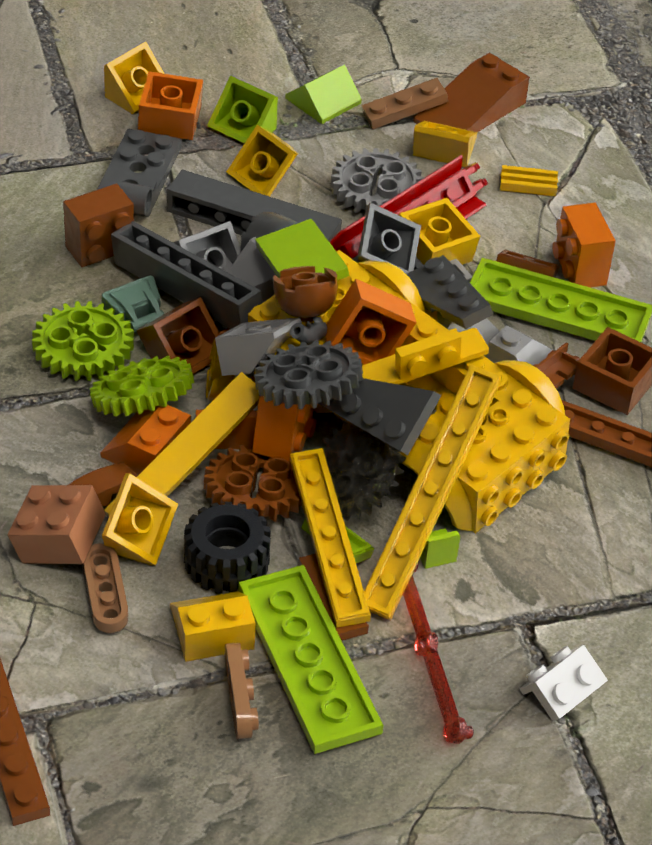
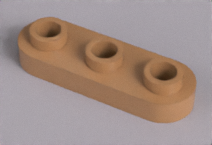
[83,543,128,633]
[225,643,259,739]

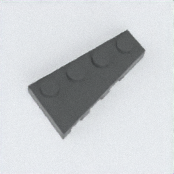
[406,255,494,329]
[318,378,441,455]

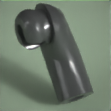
[290,317,328,345]

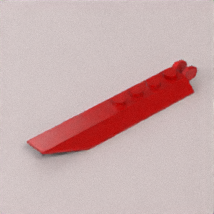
[329,155,488,259]

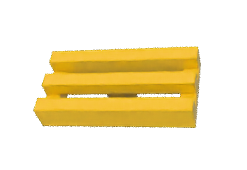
[500,165,558,196]

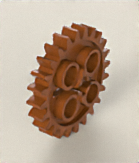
[203,445,302,522]

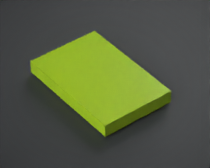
[255,218,349,280]

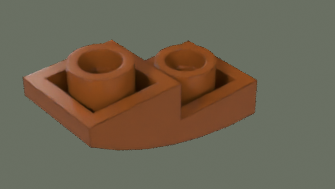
[69,462,138,506]

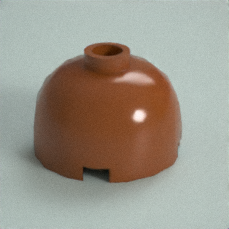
[273,266,338,322]

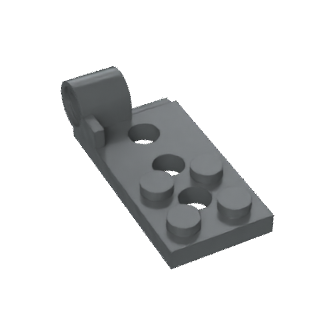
[97,128,181,217]

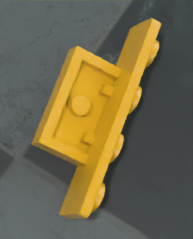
[362,328,489,385]

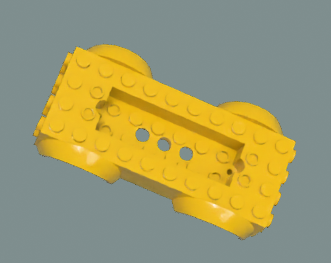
[248,250,570,534]

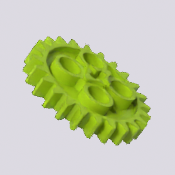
[32,301,134,381]
[90,356,195,416]

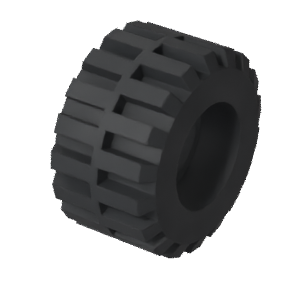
[184,502,271,594]

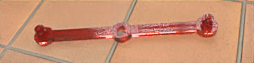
[403,563,474,744]

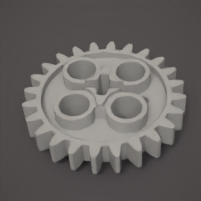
[331,148,424,215]

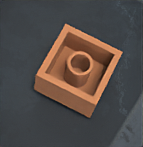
[7,485,106,564]

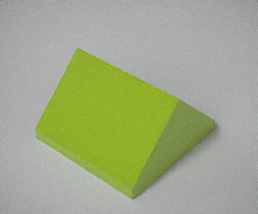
[285,64,362,124]
[207,76,278,144]

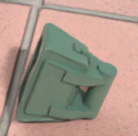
[101,275,165,333]

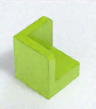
[420,528,460,569]

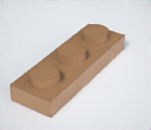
[362,78,449,129]

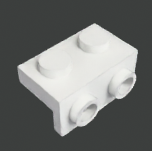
[519,645,608,721]

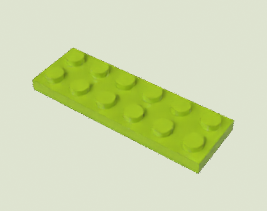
[470,257,652,343]
[238,565,384,754]

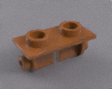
[533,342,580,389]

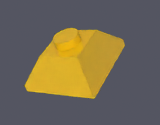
[226,125,298,197]

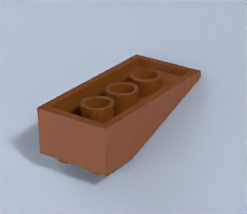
[413,52,530,132]

